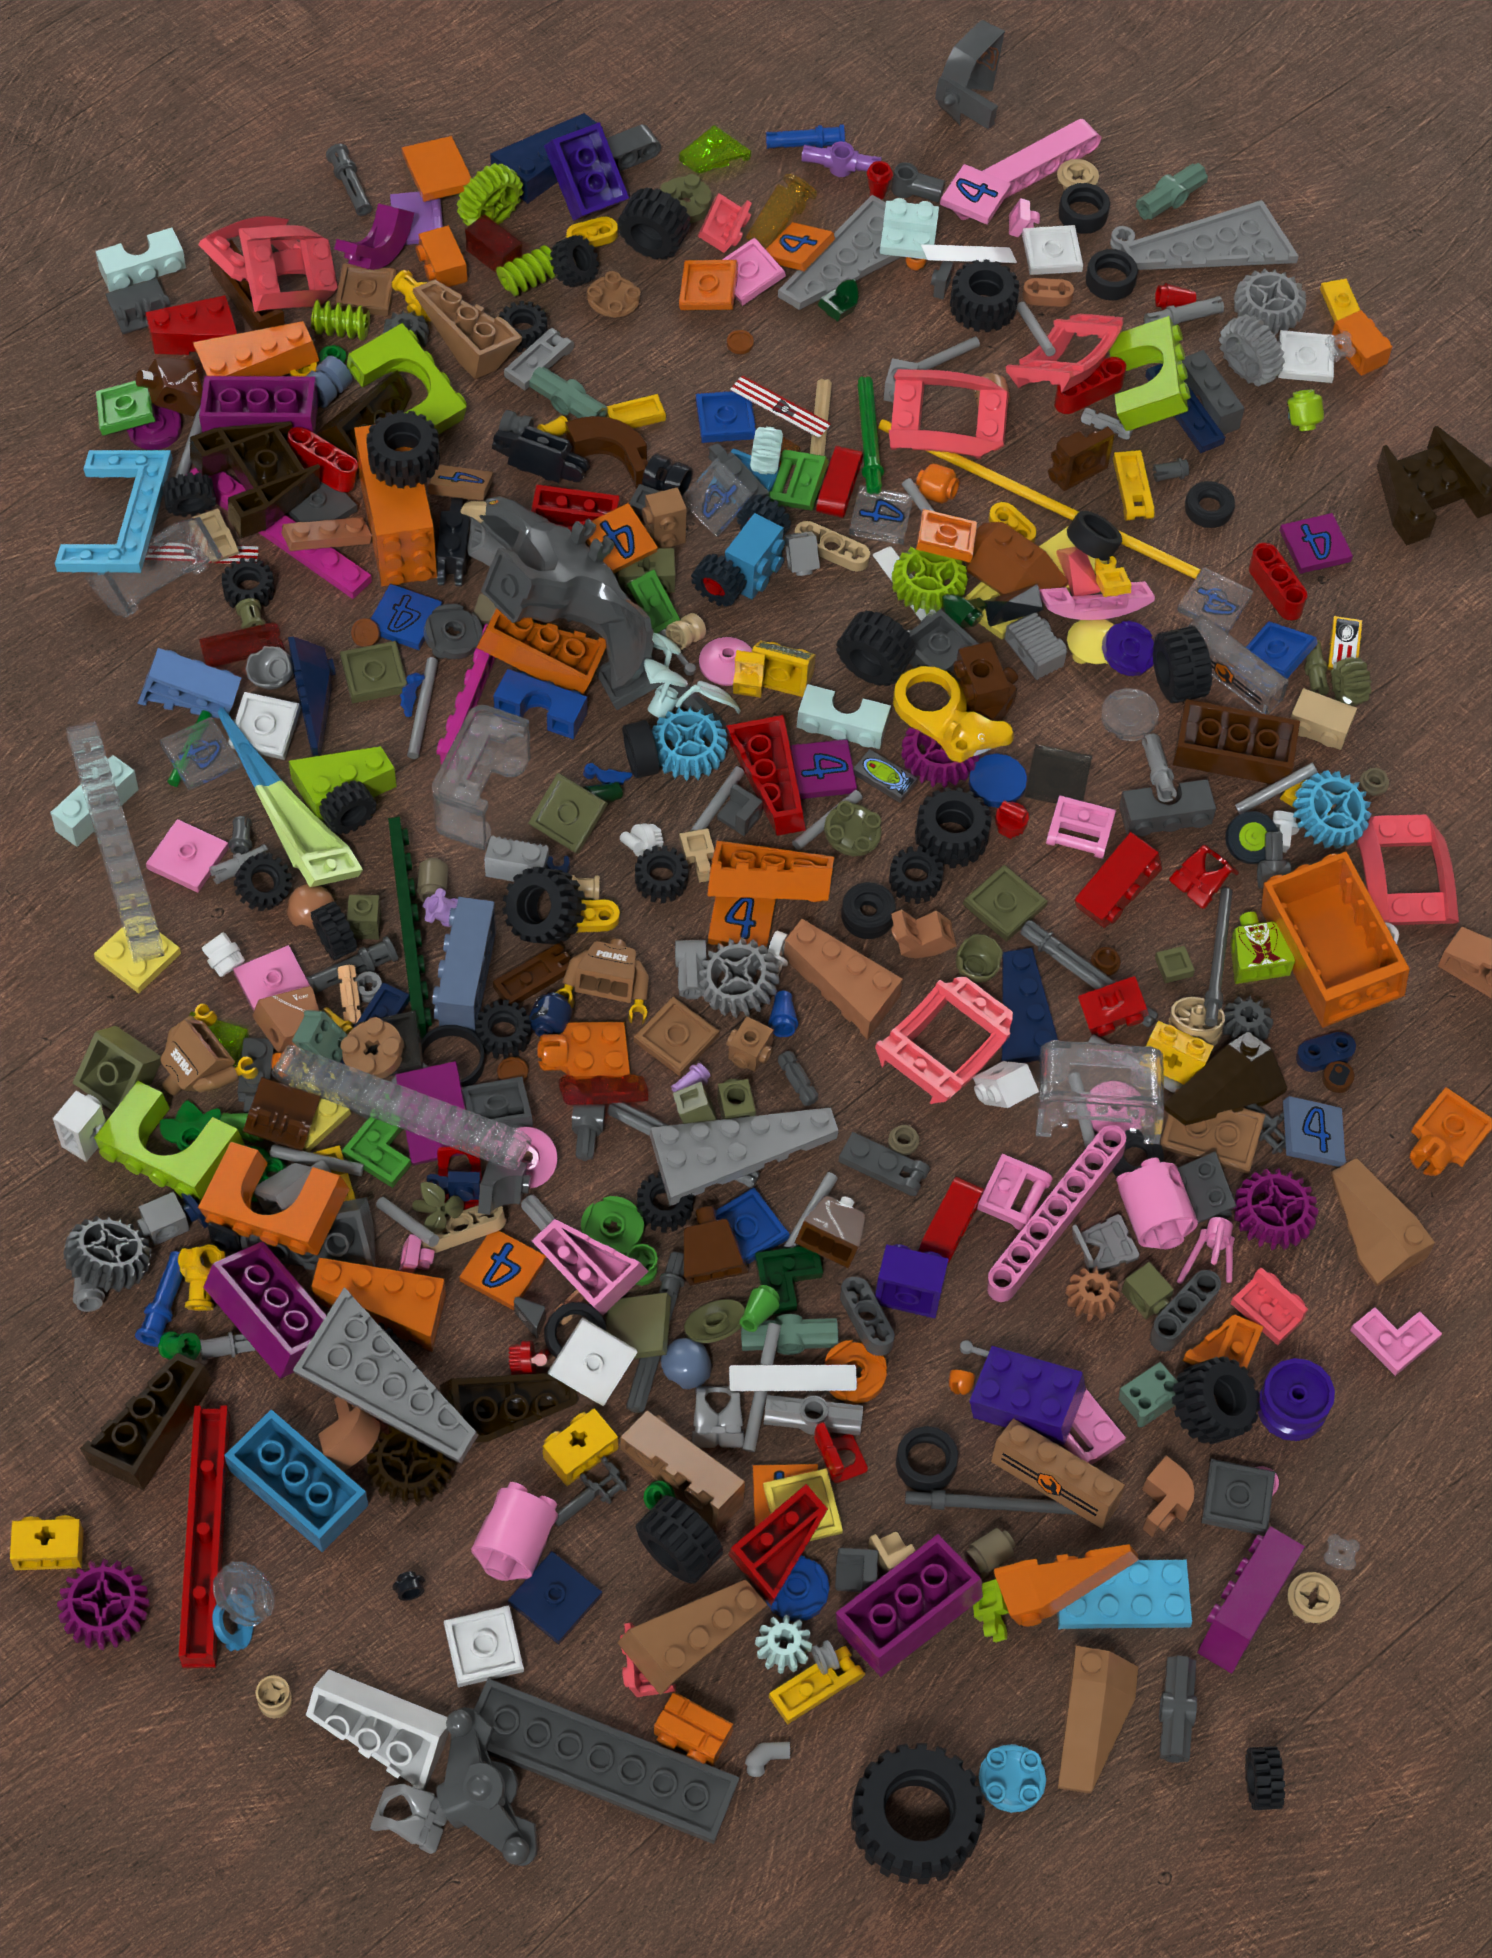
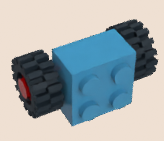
[691,494,791,607]

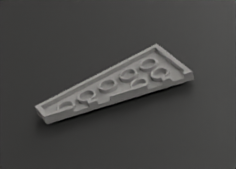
[778,195,936,310]
[1121,200,1299,270]
[650,1107,838,1206]
[293,1287,478,1463]

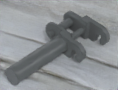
[1244,1103,1286,1154]
[554,1456,627,1528]

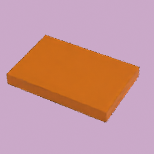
[401,136,471,202]

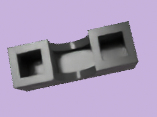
[1182,350,1245,435]
[1119,779,1216,836]

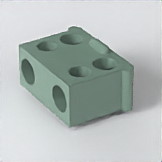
[292,1010,347,1070]
[1118,1362,1178,1427]

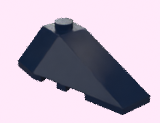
[288,636,336,757]

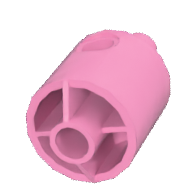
[1116,1157,1198,1250]
[471,1482,558,1581]

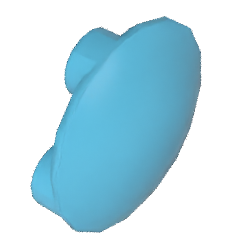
[978,1744,1046,1813]

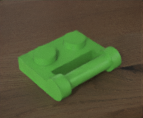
[769,450,829,511]

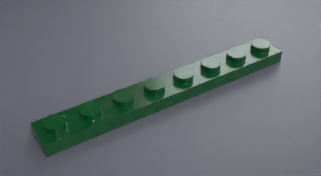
[388,817,432,1039]

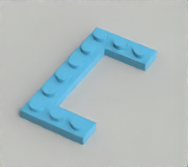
[55,450,173,573]

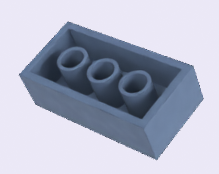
[432,897,496,1034]

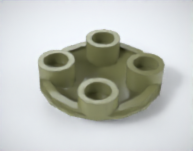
[824,801,881,857]

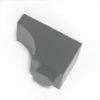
[478,1158,531,1215]

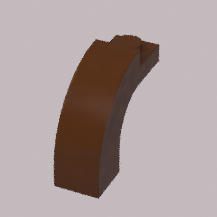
[565,416,648,489]

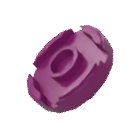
[126,404,182,450]

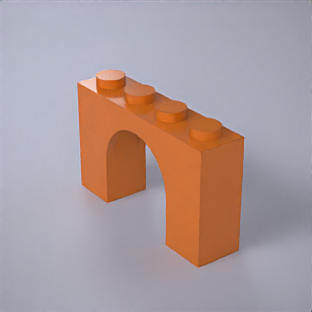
[198,1142,350,1256]

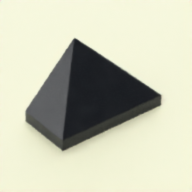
[984,584,1044,627]

